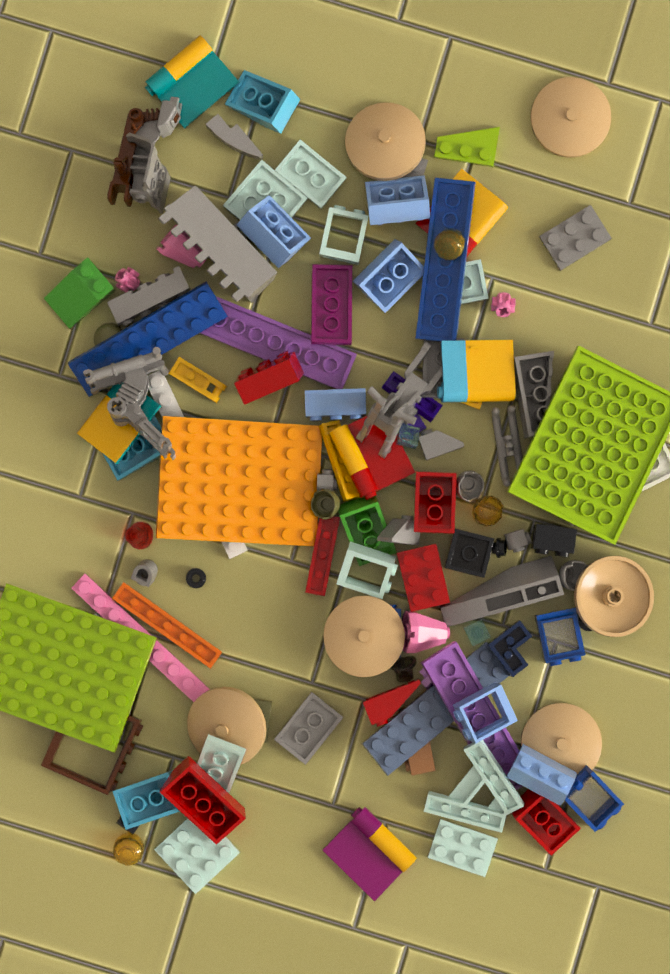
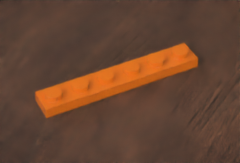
[112,582,222,669]

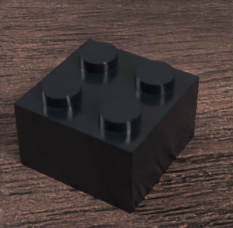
[530,524,577,557]
[444,529,494,578]

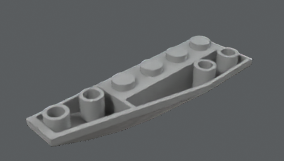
[441,556,564,627]

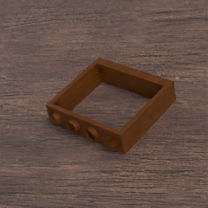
[41,714,143,795]

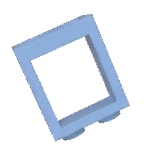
[453,682,518,743]

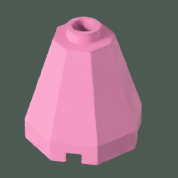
[156,224,206,268]
[401,611,450,653]

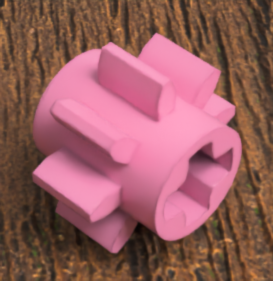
[115,267,140,293]
[491,292,516,317]

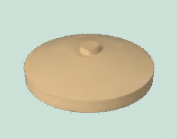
[531,77,611,158]
[345,102,426,181]
[574,556,654,637]
[324,596,405,677]
[187,686,266,765]
[521,703,602,774]

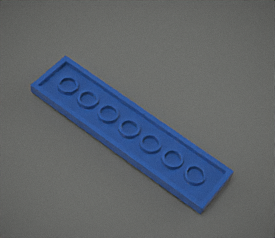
[416,178,476,342]
[68,281,228,397]

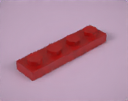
[305,516,340,596]

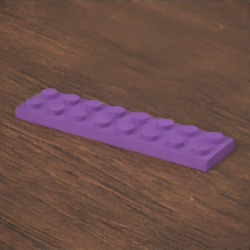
[200,296,357,389]
[421,641,522,790]

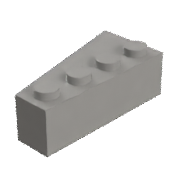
[107,266,191,327]
[514,351,554,439]

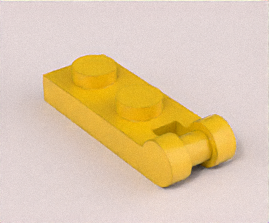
[169,357,227,403]

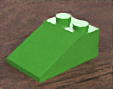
[44,257,116,329]
[338,496,397,566]

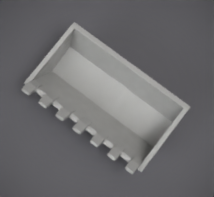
[158,185,277,303]

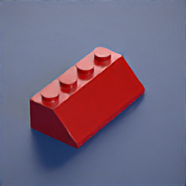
[160,756,246,845]

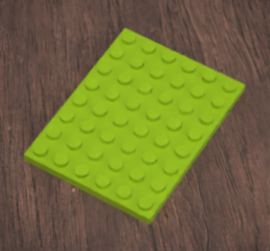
[507,346,670,545]
[0,583,157,753]

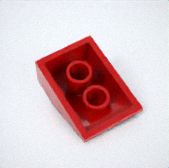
[414,472,457,534]
[362,678,421,727]
[511,789,581,856]

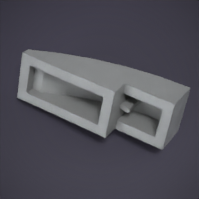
[206,114,263,160]

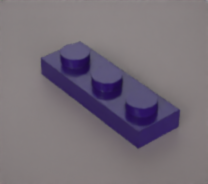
[382,371,443,423]

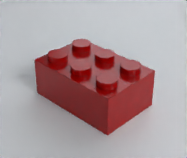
[234,351,304,405]
[396,544,450,612]

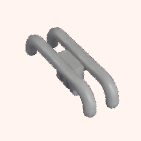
[491,405,523,487]

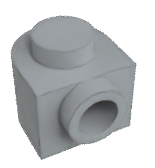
[317,469,338,491]
[504,529,532,553]
[131,559,158,587]

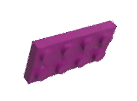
[311,264,353,345]

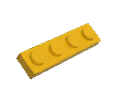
[319,420,360,501]

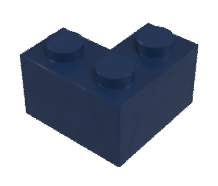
[487,620,532,677]

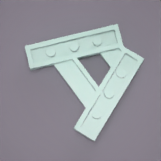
[424,740,525,833]

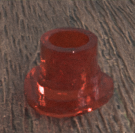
[125,522,153,550]

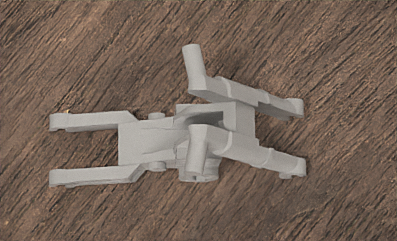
[356,342,442,459]
[83,347,176,460]

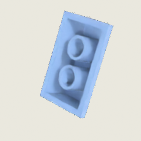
[365,175,430,225]
[237,195,311,268]
[352,239,424,313]
[305,388,366,421]
[507,744,577,806]

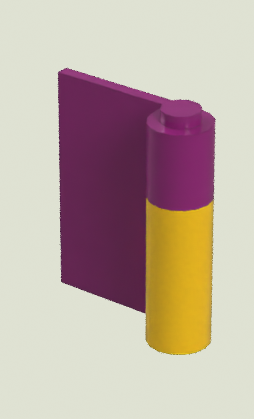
[322,807,417,901]

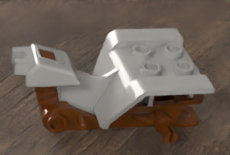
[107,97,182,214]

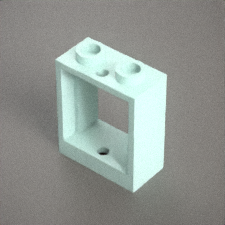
[319,205,369,265]
[336,541,398,599]

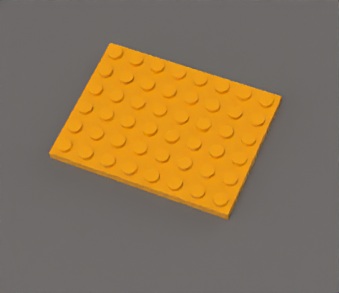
[156,416,322,546]

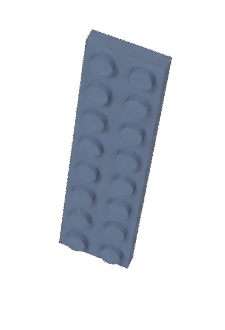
[362,642,510,776]

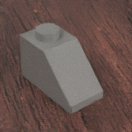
[418,428,464,461]
[377,515,420,545]

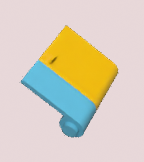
[437,340,516,402]

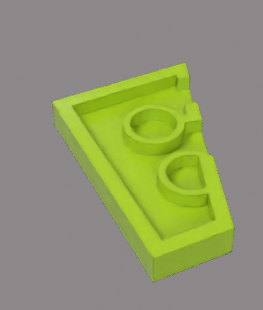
[434,127,500,167]

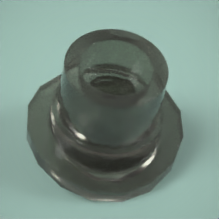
[390,656,417,682]

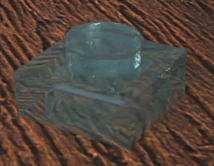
[396,424,420,449]
[464,619,491,646]

